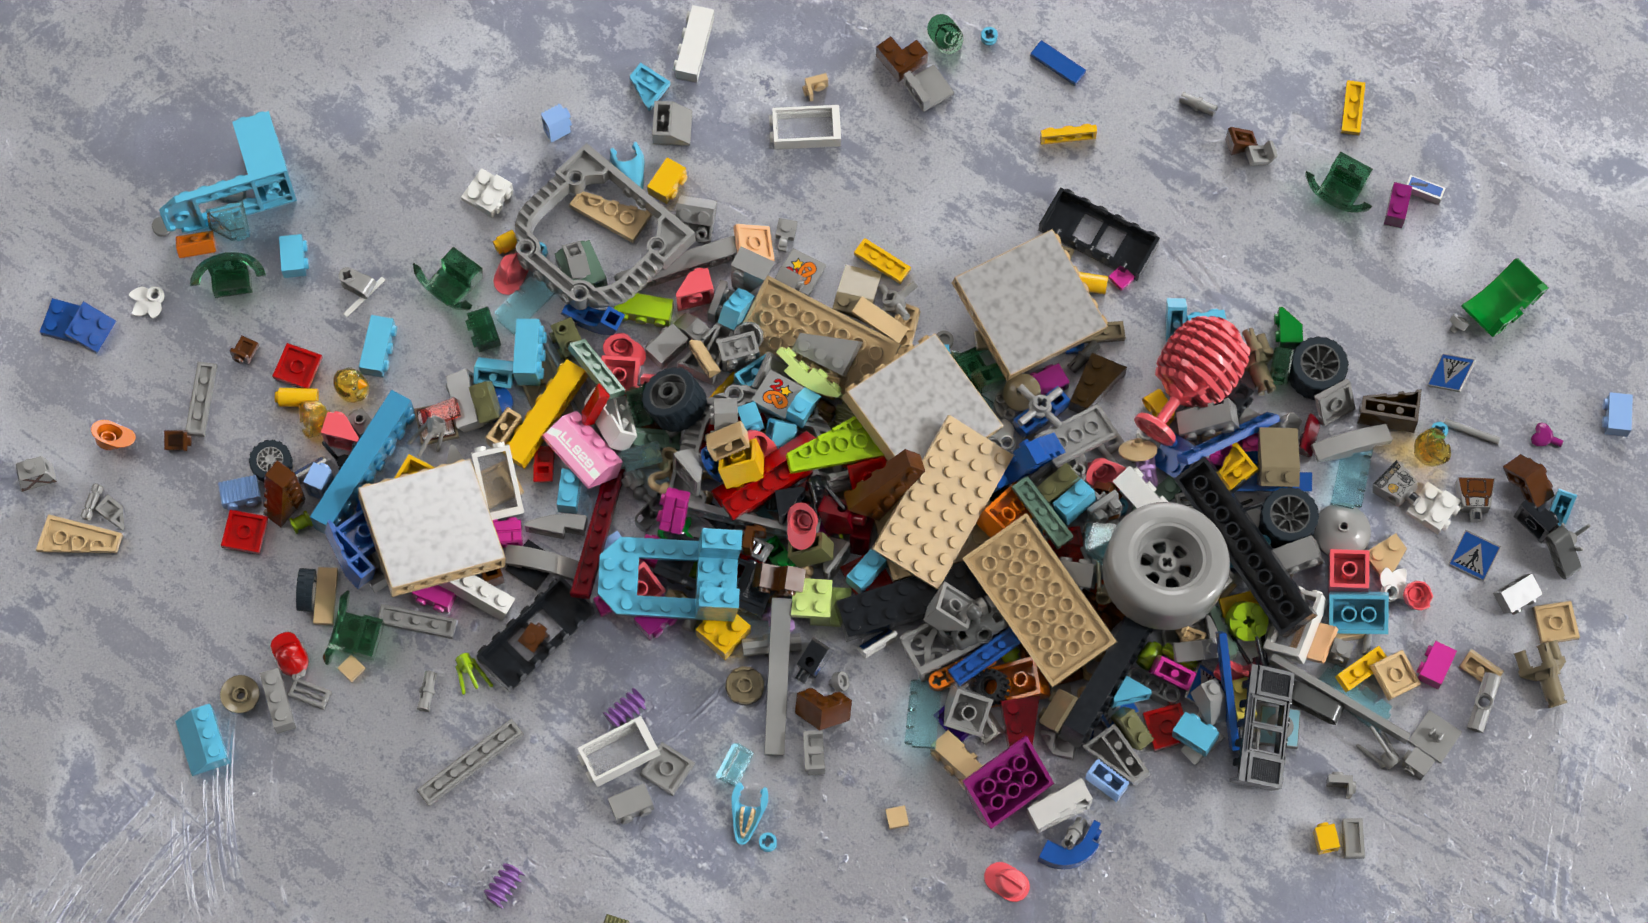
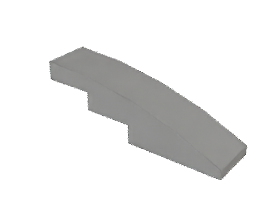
[1311,424,1393,462]

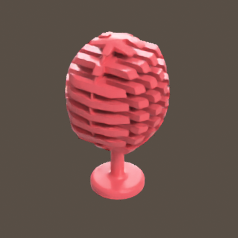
[1134,316,1250,446]

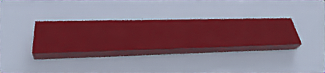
[570,469,626,599]

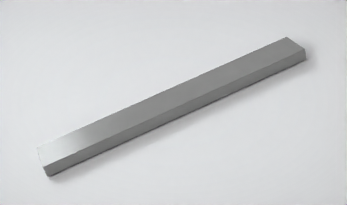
[764,598,792,756]
[1269,654,1410,744]

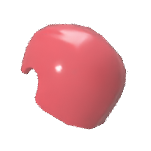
[1403,581,1433,611]

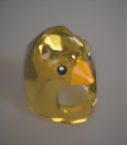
[333,367,369,403]

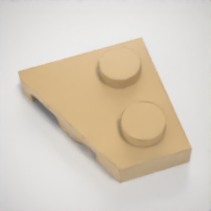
[1369,533,1407,578]

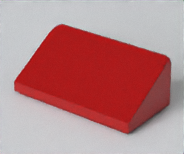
[581,384,610,426]

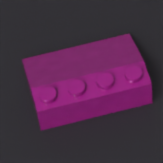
[962,736,1055,829]

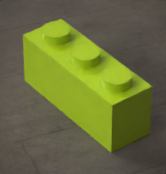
[614,293,674,328]

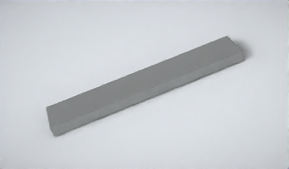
[417,718,524,806]

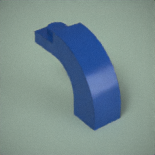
[561,304,625,335]
[1038,820,1102,870]

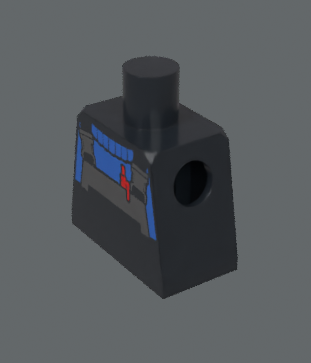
[795,637,833,684]

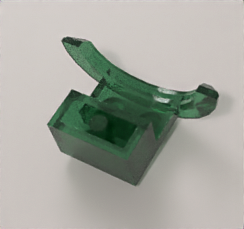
[1305,151,1373,213]
[413,247,483,310]
[190,252,266,298]
[950,346,1006,394]
[322,590,385,665]

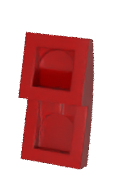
[533,446,554,482]

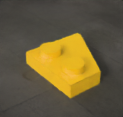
[1219,442,1259,490]

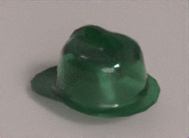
[927,14,964,55]

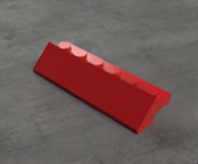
[711,431,816,520]

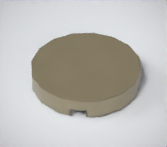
[726,666,764,705]

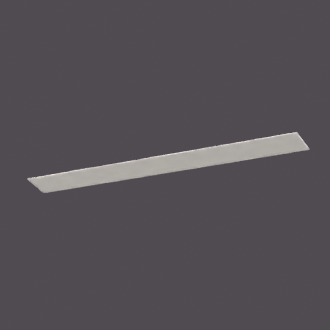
[343,277,385,317]

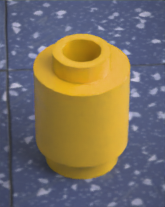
[492,229,517,255]

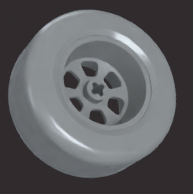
[1102,502,1230,630]

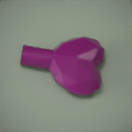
[1531,422,1564,447]

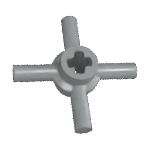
[878,281,918,320]
[1017,384,1063,429]

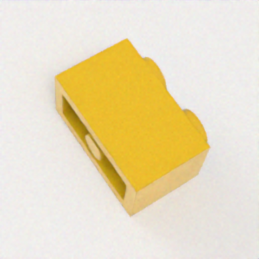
[647,157,688,204]

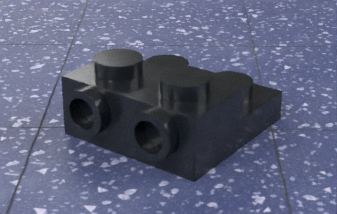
[1513,500,1560,543]

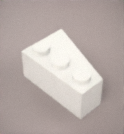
[584,387,637,452]
[1026,778,1093,834]

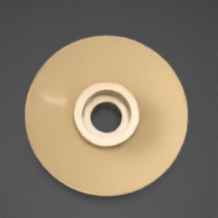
[1119,438,1157,461]

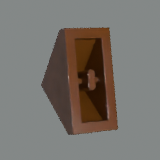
[1225,127,1258,156]

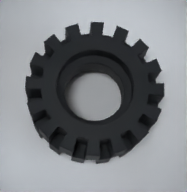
[972,668,1011,706]

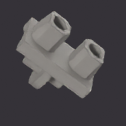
[1087,490,1122,525]

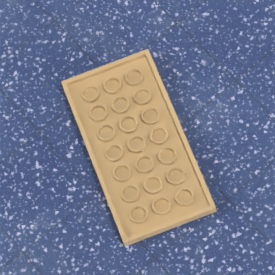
[743,275,902,400]
[872,415,1014,589]
[962,513,1117,687]

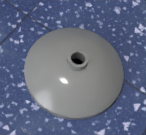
[1313,503,1371,556]

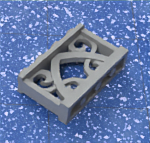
[899,620,988,682]

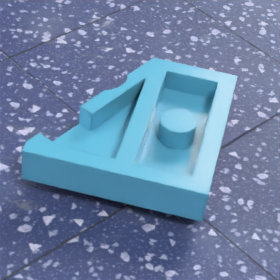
[630,62,671,111]

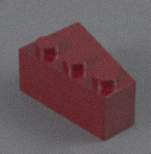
[1000,695,1040,748]

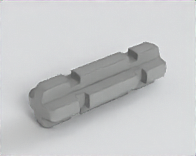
[80,483,103,521]

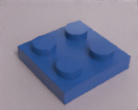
[40,298,80,344]
[64,301,116,354]
[1154,433,1195,478]

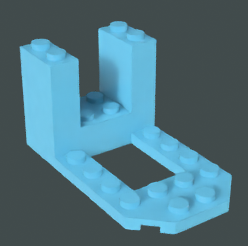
[159,111,297,233]
[598,528,742,621]

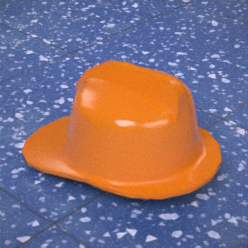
[91,420,136,450]

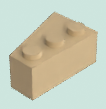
[930,730,986,790]

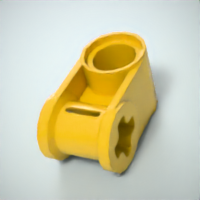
[1142,388,1175,426]

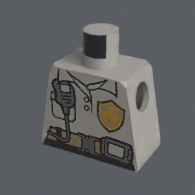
[1373,460,1421,507]

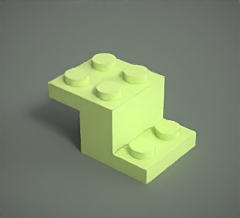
[791,578,851,627]

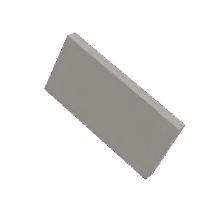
[1033,404,1118,469]

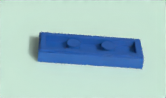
[1030,40,1086,86]

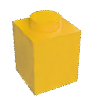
[1313,822,1340,855]

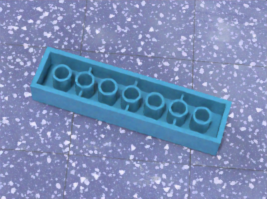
[310,390,415,534]

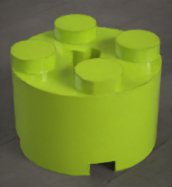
[1225,601,1268,641]

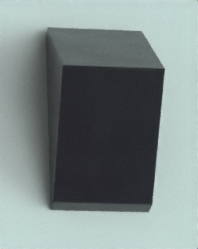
[775,487,805,525]

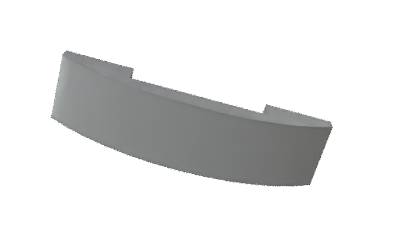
[505,545,579,581]

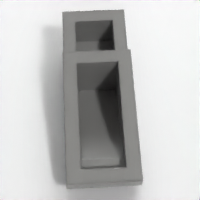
[525,514,588,539]

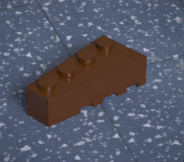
[844,449,925,521]
[263,460,306,528]

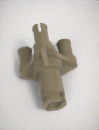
[1242,328,1276,396]
[1514,640,1567,709]

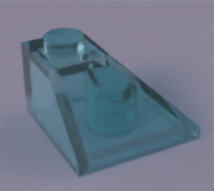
[206,201,250,241]
[1085,522,1117,565]

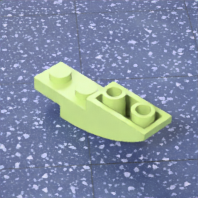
[776,347,843,398]

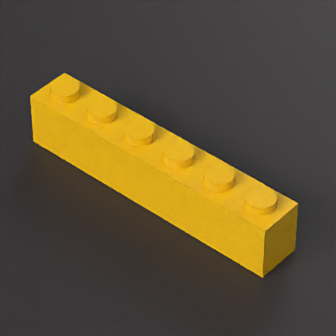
[503,359,588,469]

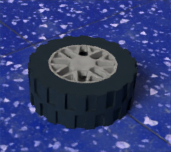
[249,439,293,483]
[296,568,317,612]

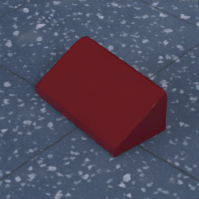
[1299,413,1321,457]

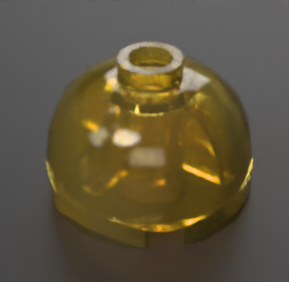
[299,400,330,439]
[1414,427,1451,467]

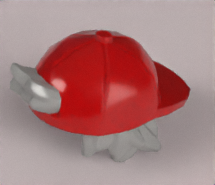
[271,632,309,681]

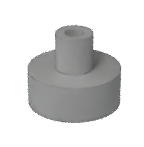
[1450,313,1469,333]
[829,671,849,692]

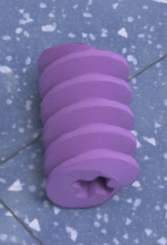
[603,688,646,728]
[484,863,525,909]

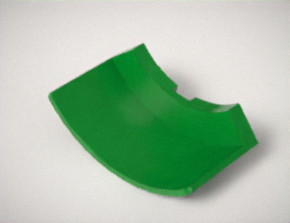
[1461,258,1549,337]

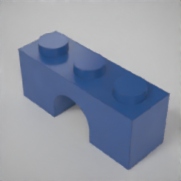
[1013,386,1070,438]

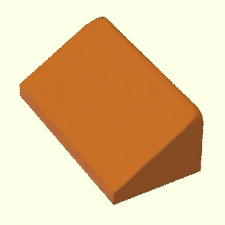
[176,230,216,258]

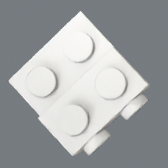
[461,168,514,218]
[1406,482,1462,535]

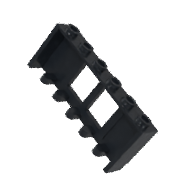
[1038,187,1160,281]
[653,531,772,620]
[476,576,595,693]
[1229,664,1295,791]

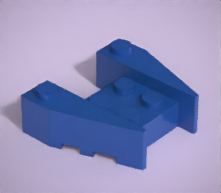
[992,433,1066,494]
[325,500,376,589]

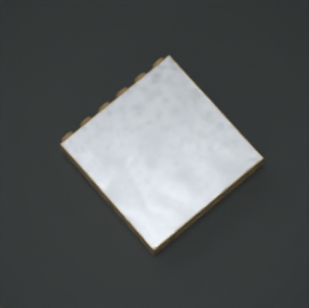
[952,229,1108,381]
[842,334,1003,461]
[358,459,506,597]

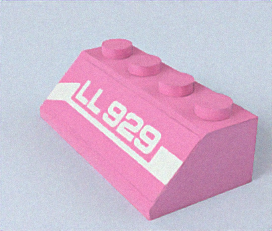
[542,411,623,489]

